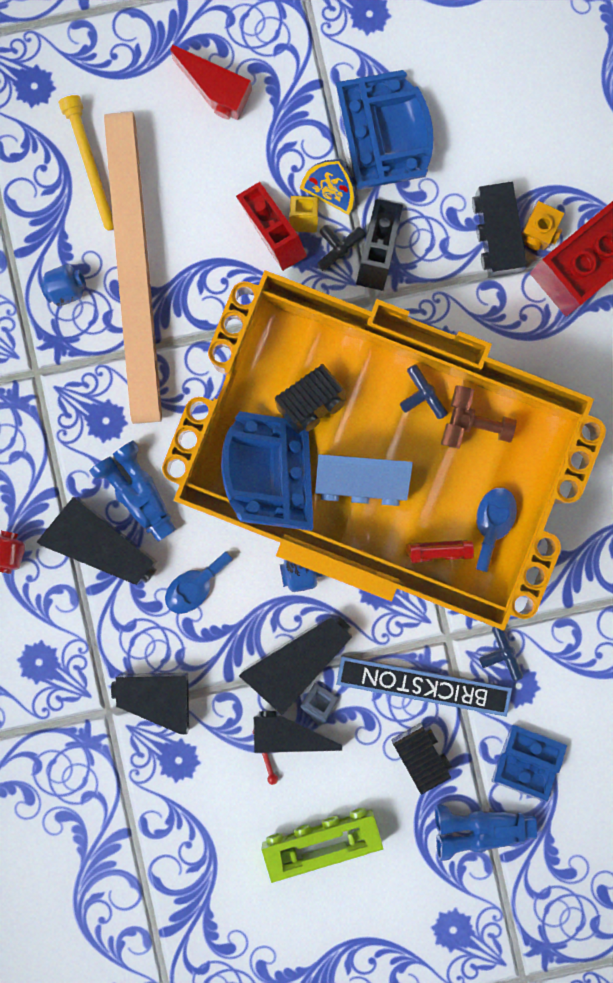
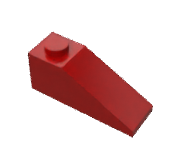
[170,44,252,120]
[236,181,307,271]

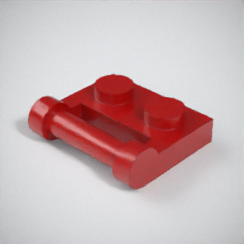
[406,540,474,563]

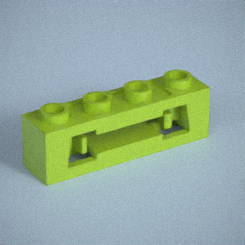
[261,808,384,883]

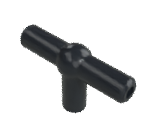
[317,225,366,272]

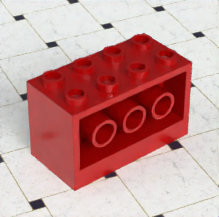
[530,201,613,317]

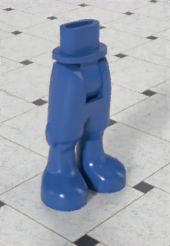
[89,440,177,542]
[435,805,537,861]

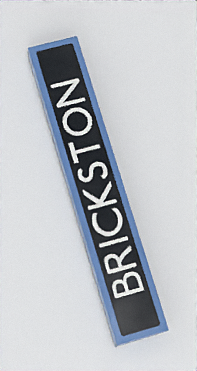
[336,656,512,717]

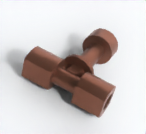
[441,385,517,449]

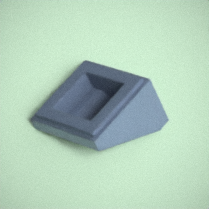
[300,683,339,727]

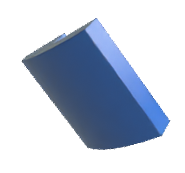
[491,725,567,802]

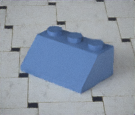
[315,455,413,506]

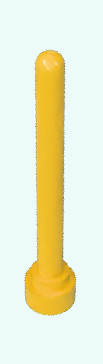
[58,95,114,231]

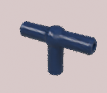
[400,364,448,419]
[479,627,523,681]

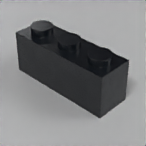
[472,181,527,278]

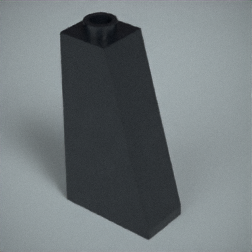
[37,497,158,585]
[239,615,352,715]

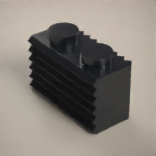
[274,364,346,434]
[391,723,453,795]

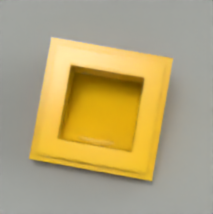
[289,196,319,233]

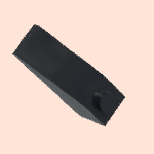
[356,198,403,291]
[253,711,342,753]

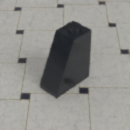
[111,672,190,735]

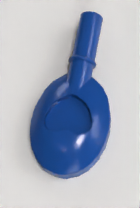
[476,488,517,572]
[165,551,233,614]

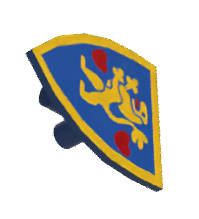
[299,159,356,215]

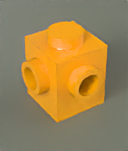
[521,201,564,251]

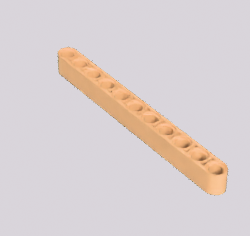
[104,111,162,424]

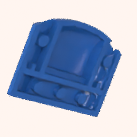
[335,70,434,190]
[221,411,314,531]

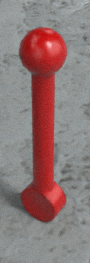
[252,731,279,785]

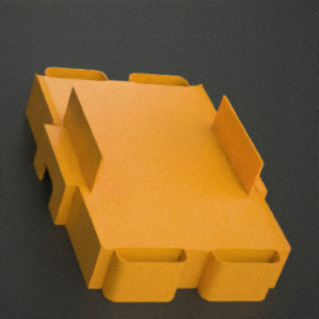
[162,270,606,631]

